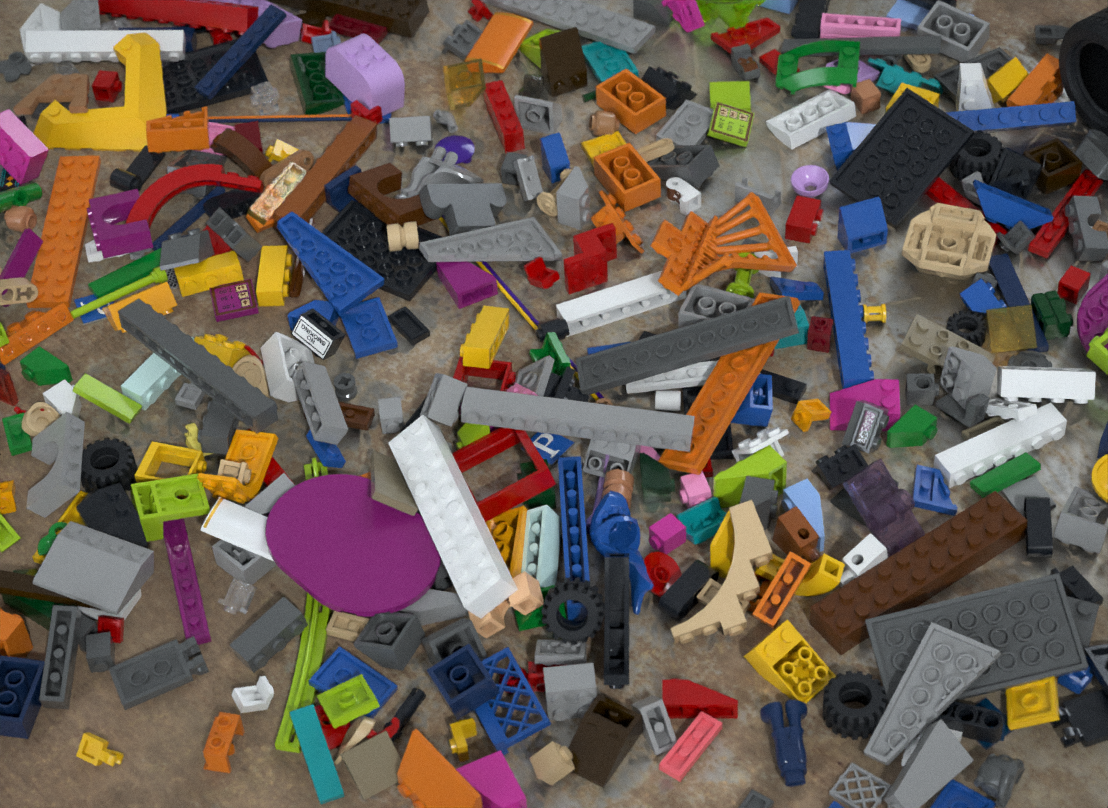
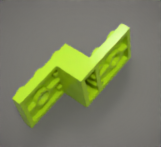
[131,473,210,542]

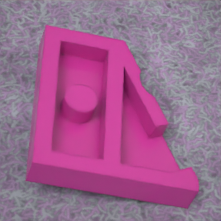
[661,0,705,33]

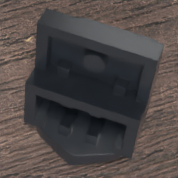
[543,366,589,402]

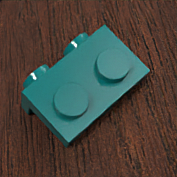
[676,496,727,545]

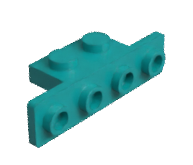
[867,58,943,95]

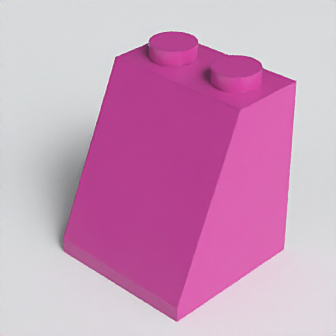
[456,750,527,808]

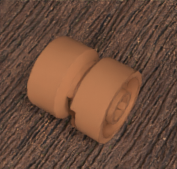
[601,469,634,509]

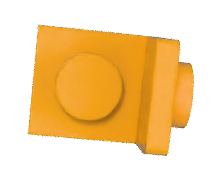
[791,398,832,432]
[0,480,17,515]

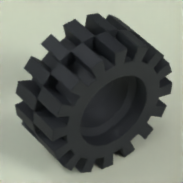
[946,310,987,347]

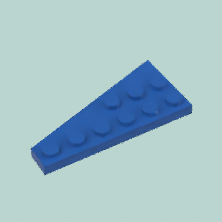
[277,212,385,316]

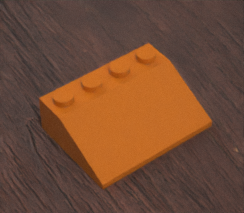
[397,729,483,808]

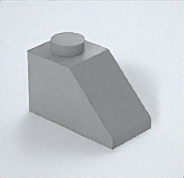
[631,695,677,755]

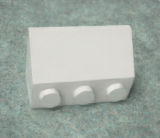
[20,3,61,66]
[261,332,315,402]

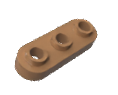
[260,149,314,189]

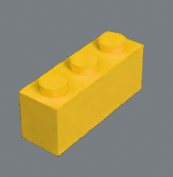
[256,245,293,307]
[174,251,244,297]

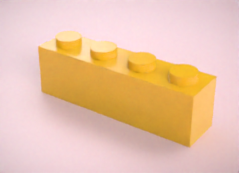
[460,306,509,369]

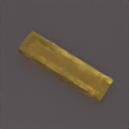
[247,161,307,225]

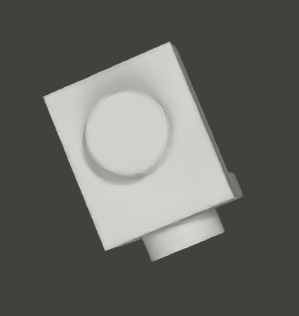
[232,676,274,713]

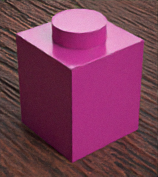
[649,513,686,554]

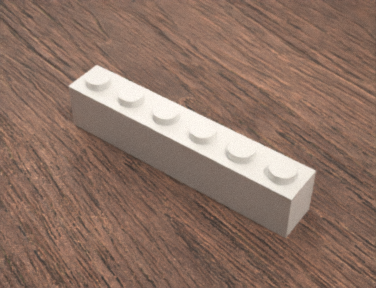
[556,271,686,337]
[934,403,1067,488]

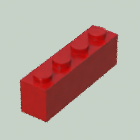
[483,80,525,154]

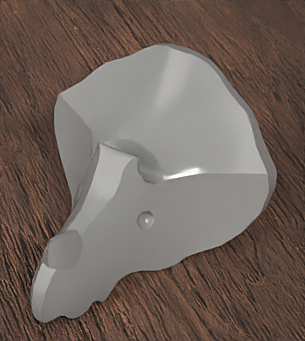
[395,146,484,199]

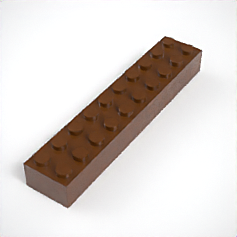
[809,491,1028,656]

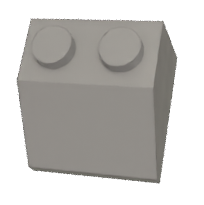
[389,116,433,147]
[556,166,591,230]

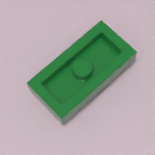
[2,413,32,456]

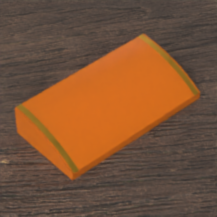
[465,12,533,73]

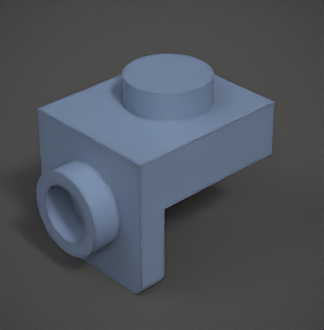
[311,31,341,53]

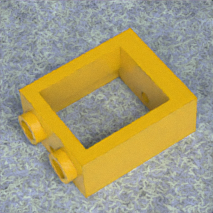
[134,441,207,499]

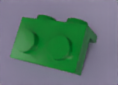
[529,332,571,376]

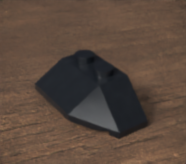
[77,483,148,549]

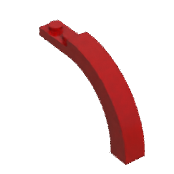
[126,164,264,230]

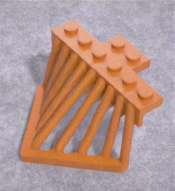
[650,192,797,296]

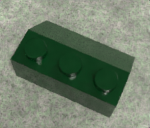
[1,568,77,630]

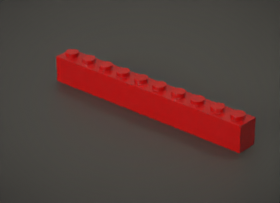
[98,0,258,35]

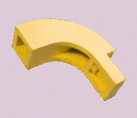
[755,554,845,596]

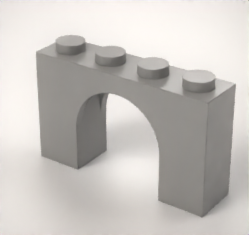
[26,412,85,518]

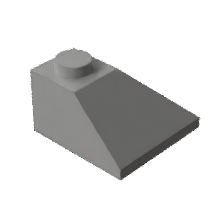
[514,95,562,135]

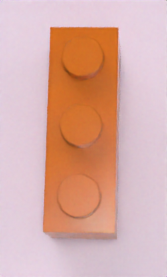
[753,551,811,629]

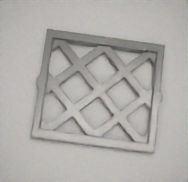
[829,763,892,808]

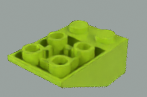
[713,445,787,508]

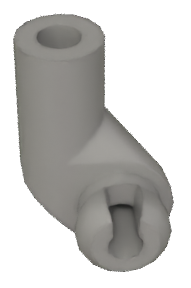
[433,109,458,133]

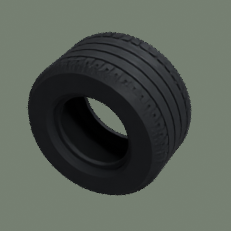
[1059,7,1108,137]

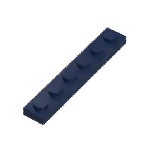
[194,4,287,100]

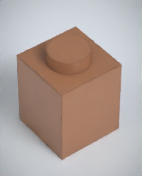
[851,79,881,114]

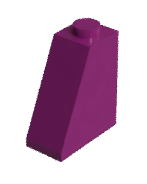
[436,262,498,309]

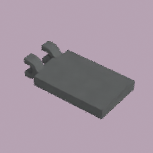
[108,636,209,710]

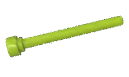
[70,266,168,319]

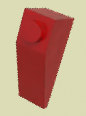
[662,678,738,719]

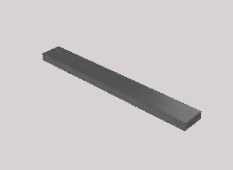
[781,36,942,56]

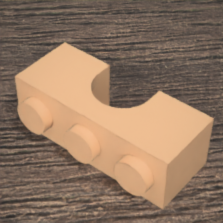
[468,571,544,639]

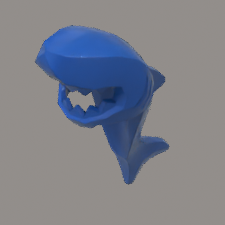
[590,491,654,615]

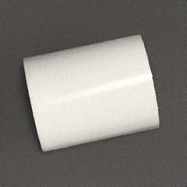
[655,390,681,411]

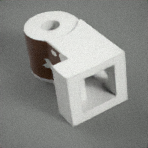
[666,177,701,216]

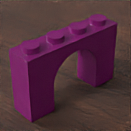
[86,189,153,259]

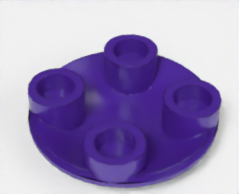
[434,135,475,164]

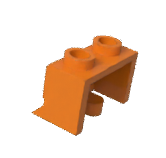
[203,712,245,773]

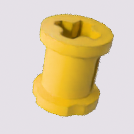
[862,303,886,324]

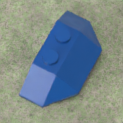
[973,179,1054,230]

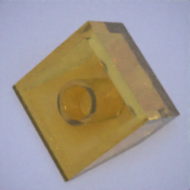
[443,58,486,110]

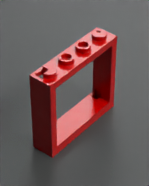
[452,427,556,522]

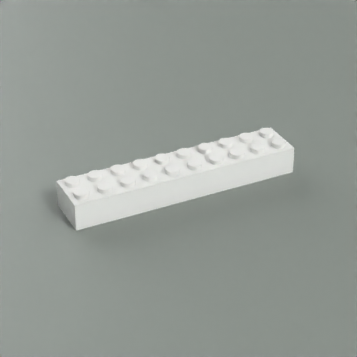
[388,415,518,619]

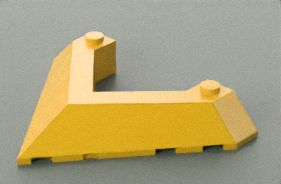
[33,32,171,152]

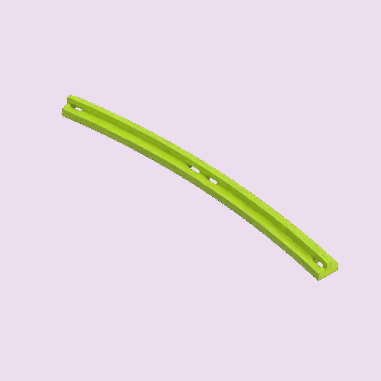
[275,457,331,753]

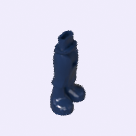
[760,700,808,787]

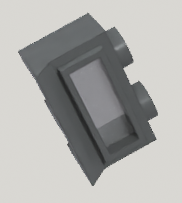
[842,400,889,454]

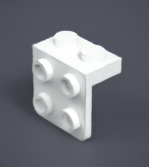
[732,427,789,462]

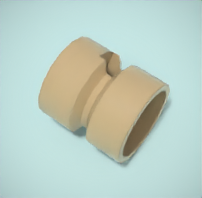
[387,221,419,252]

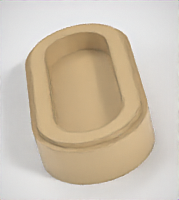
[636,138,675,162]

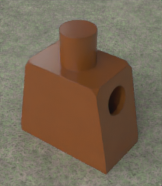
[772,506,821,563]

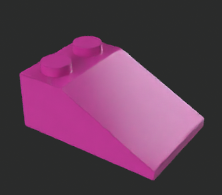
[830,379,900,432]

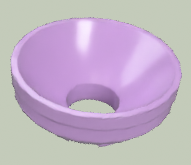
[791,165,829,198]

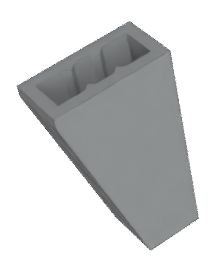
[884,719,974,808]

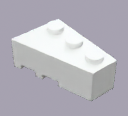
[955,63,995,112]

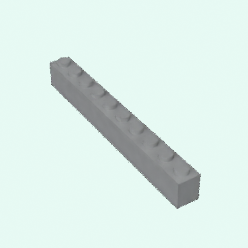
[461,387,695,452]

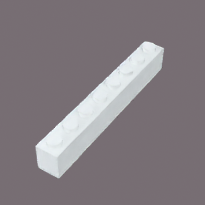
[25,30,186,63]

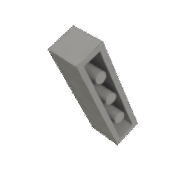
[292,361,348,445]

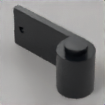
[109,145,166,192]

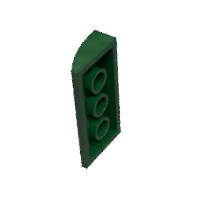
[290,52,345,115]

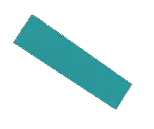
[289,704,345,805]

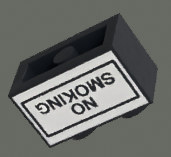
[291,308,346,360]

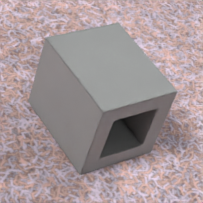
[378,396,404,434]

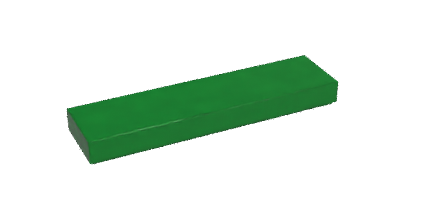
[88,248,161,299]

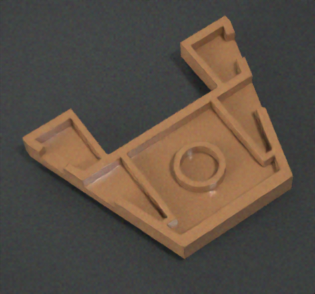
[13,73,90,115]

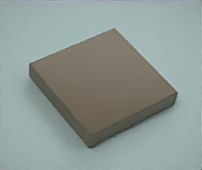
[340,731,401,800]

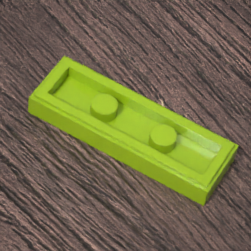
[72,373,142,424]

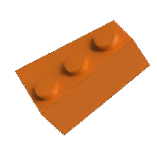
[1006,54,1063,107]
[146,106,210,153]

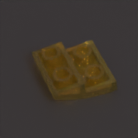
[986,305,1037,353]

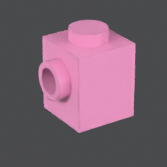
[679,471,711,509]

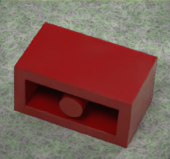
[785,195,824,244]

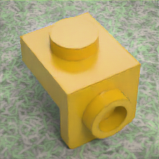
[265,139,299,163]
[448,718,477,762]

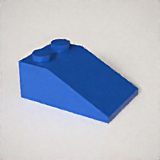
[826,122,876,171]

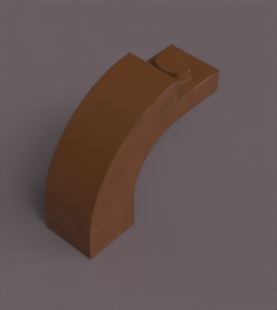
[210,128,273,180]

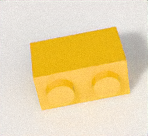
[986,57,1029,104]

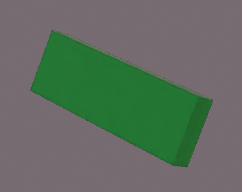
[970,452,1041,498]

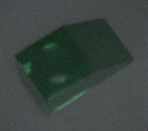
[640,453,675,503]

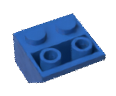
[837,197,888,254]
[731,374,773,427]

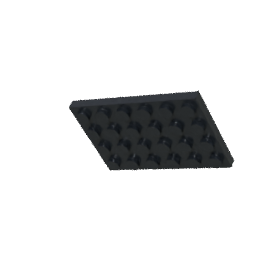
[161,38,270,114]
[829,88,974,229]
[322,200,442,301]

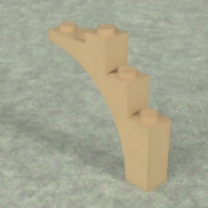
[670,500,773,644]

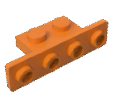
[591,190,645,254]
[0,302,74,365]

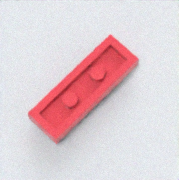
[659,711,723,782]

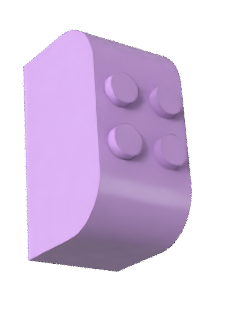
[326,34,405,116]

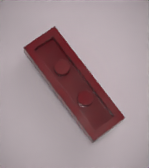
[329,14,388,45]

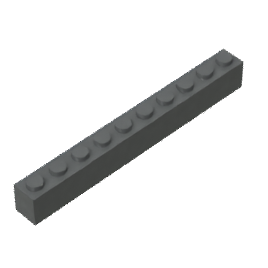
[118,299,278,433]

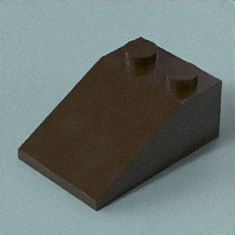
[539,27,588,98]

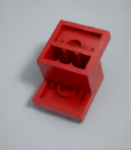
[563,223,617,295]

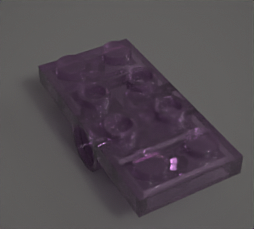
[842,459,925,558]

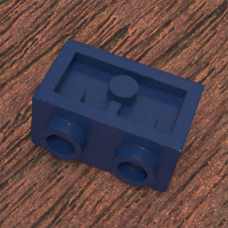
[324,165,362,213]

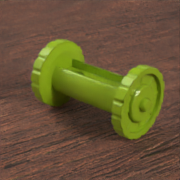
[726,252,759,298]

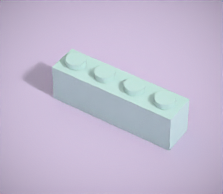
[121,337,195,410]
[521,505,562,588]

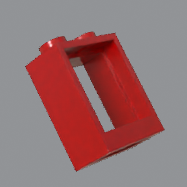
[453,357,516,392]

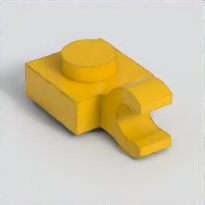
[76,732,124,766]

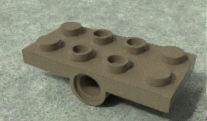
[899,314,996,379]

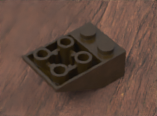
[568,694,643,788]

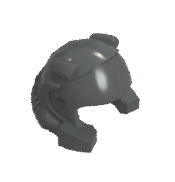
[974,754,1025,808]

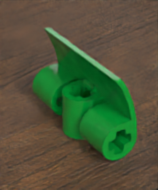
[0,182,42,213]

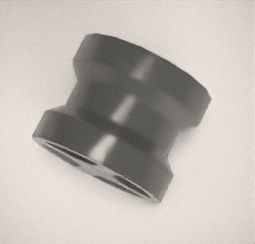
[333,373,357,401]

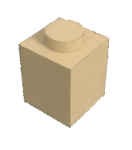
[529,741,575,785]

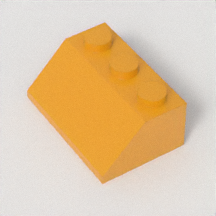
[102,282,177,333]

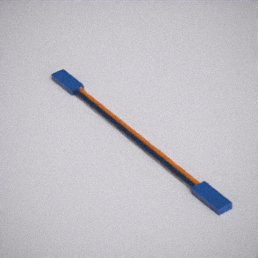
[166,113,392,123]

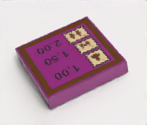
[210,279,259,322]

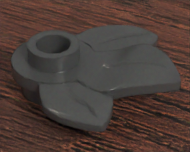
[0,52,32,83]

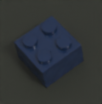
[427,644,500,720]

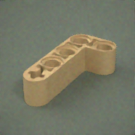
[0,277,38,305]

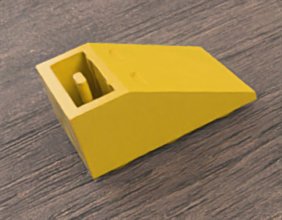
[744,619,836,704]

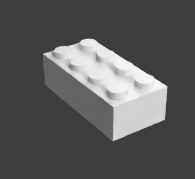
[997,366,1096,404]

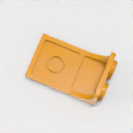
[197,429,279,504]

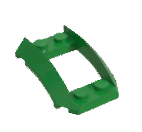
[776,40,860,95]

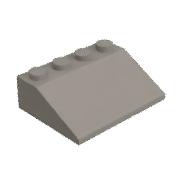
[33,521,154,615]

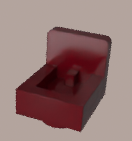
[807,316,833,353]

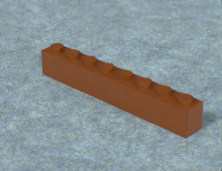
[273,115,377,229]

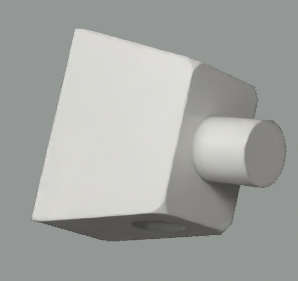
[838,533,888,587]

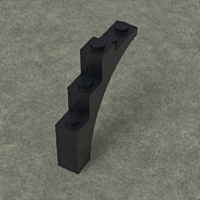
[604,553,629,689]

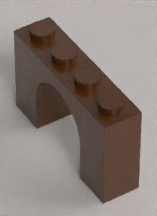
[348,163,436,227]

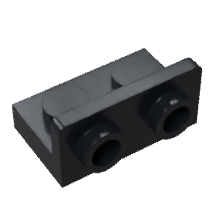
[811,444,870,491]
[1050,565,1104,606]

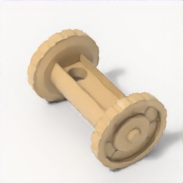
[536,169,572,217]

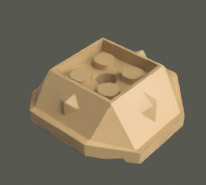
[902,203,996,281]

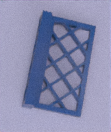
[474,647,551,756]

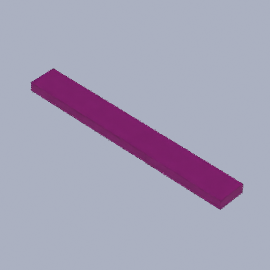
[163,495,212,645]

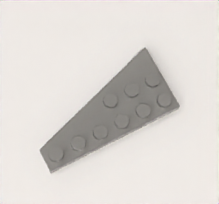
[419,217,562,262]
[863,622,1001,766]

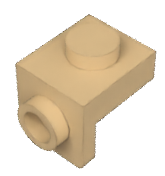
[217,459,251,486]

